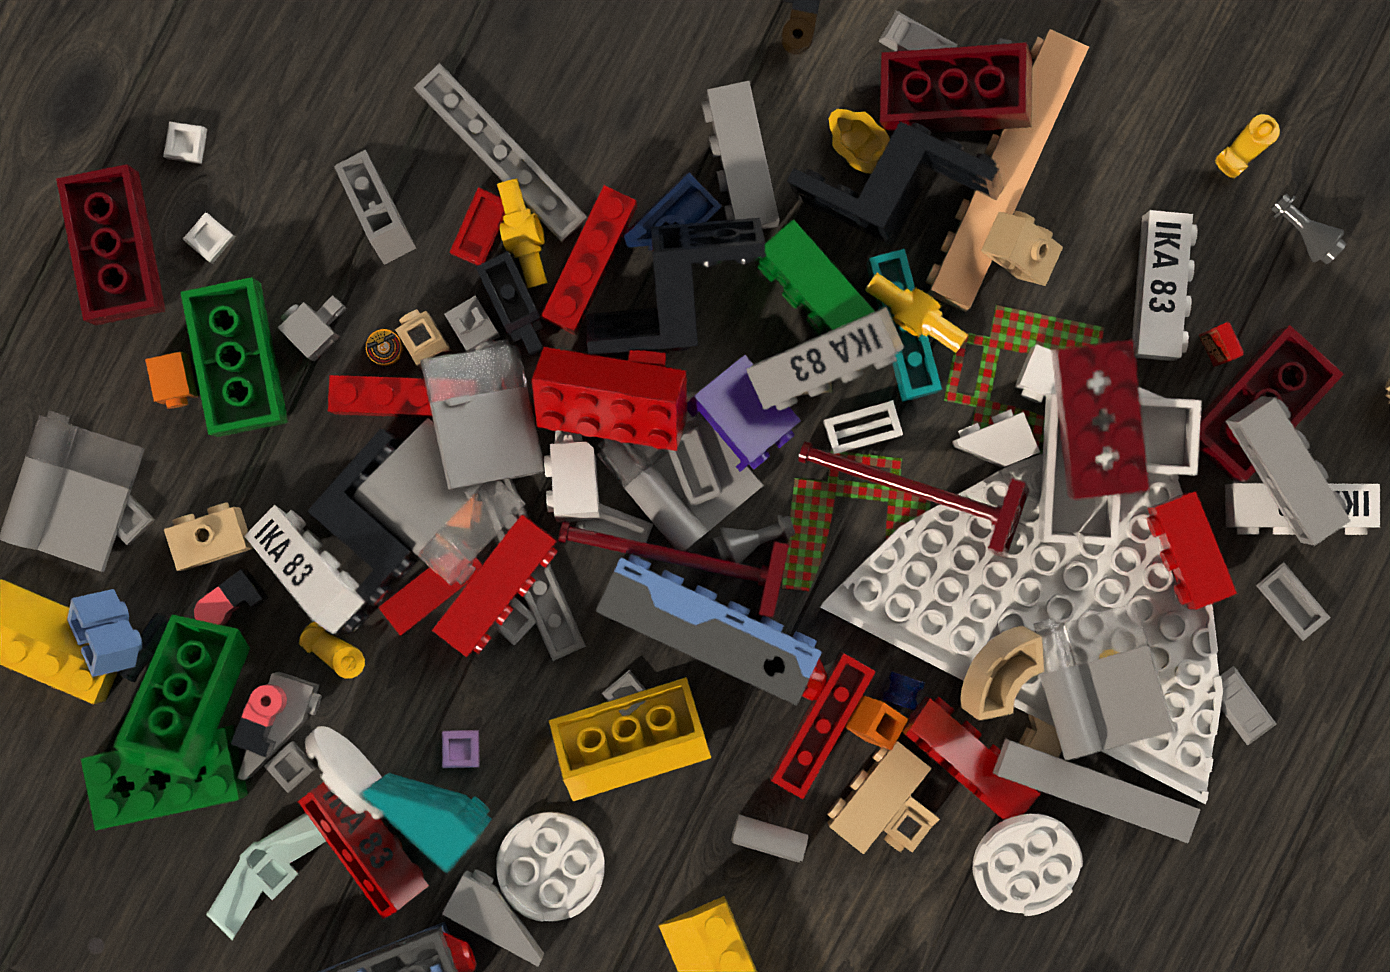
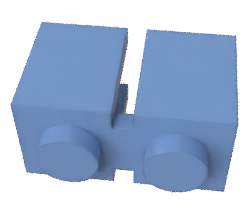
[67,589,142,677]

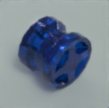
[882,671,925,710]

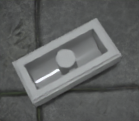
[730,814,808,863]

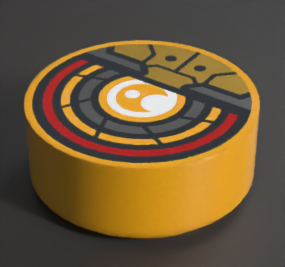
[366,329,403,366]

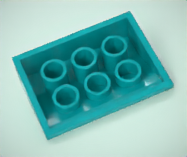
[362,773,492,872]

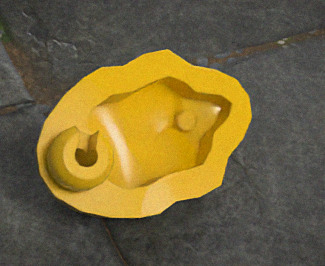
[829,109,890,174]

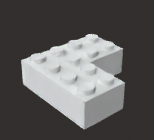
[1038,393,1201,545]

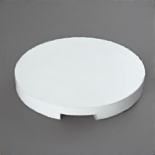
[305,726,384,819]
[496,812,605,922]
[973,814,1083,916]

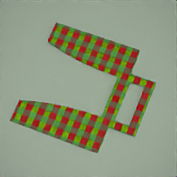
[944,305,1104,454]
[782,450,931,591]

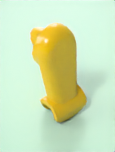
[1215,114,1280,178]
[299,621,365,678]

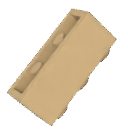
[827,741,932,854]

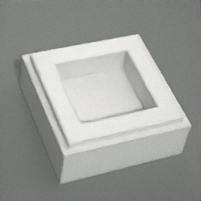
[164,122,207,164]
[183,212,235,264]

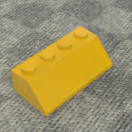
[0,579,117,704]
[549,677,711,801]
[658,896,757,972]

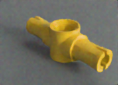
[497,179,548,288]
[865,272,968,353]

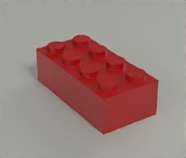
[532,347,687,451]

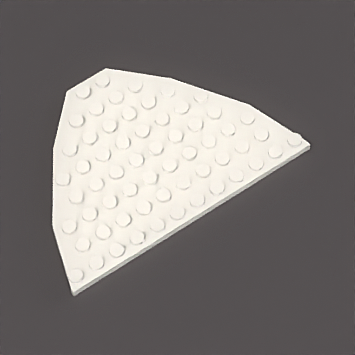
[820,454,1223,804]

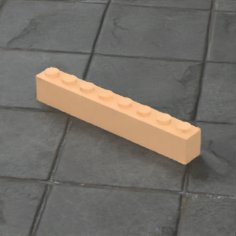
[925,29,1089,312]

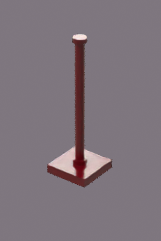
[798,441,1030,559]
[558,521,789,617]

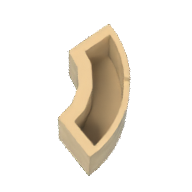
[961,625,1044,720]

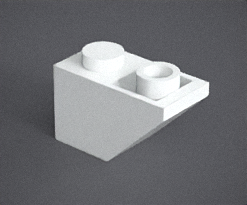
[952,409,1040,467]

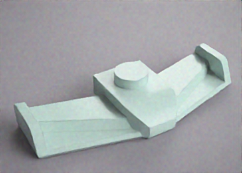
[206,813,326,940]

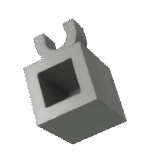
[278,295,347,362]
[445,296,500,355]

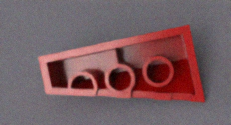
[902,696,1041,820]

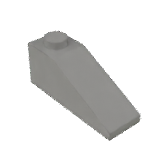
[334,150,416,265]
[238,672,322,780]
[442,870,544,966]

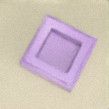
[442,730,480,768]

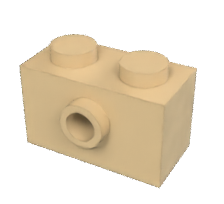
[981,211,1063,286]
[164,503,254,571]

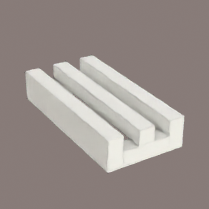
[823,400,903,455]

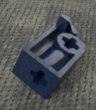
[622,172,722,251]

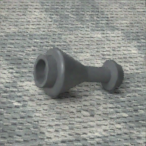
[1270,193,1347,265]
[712,515,795,564]

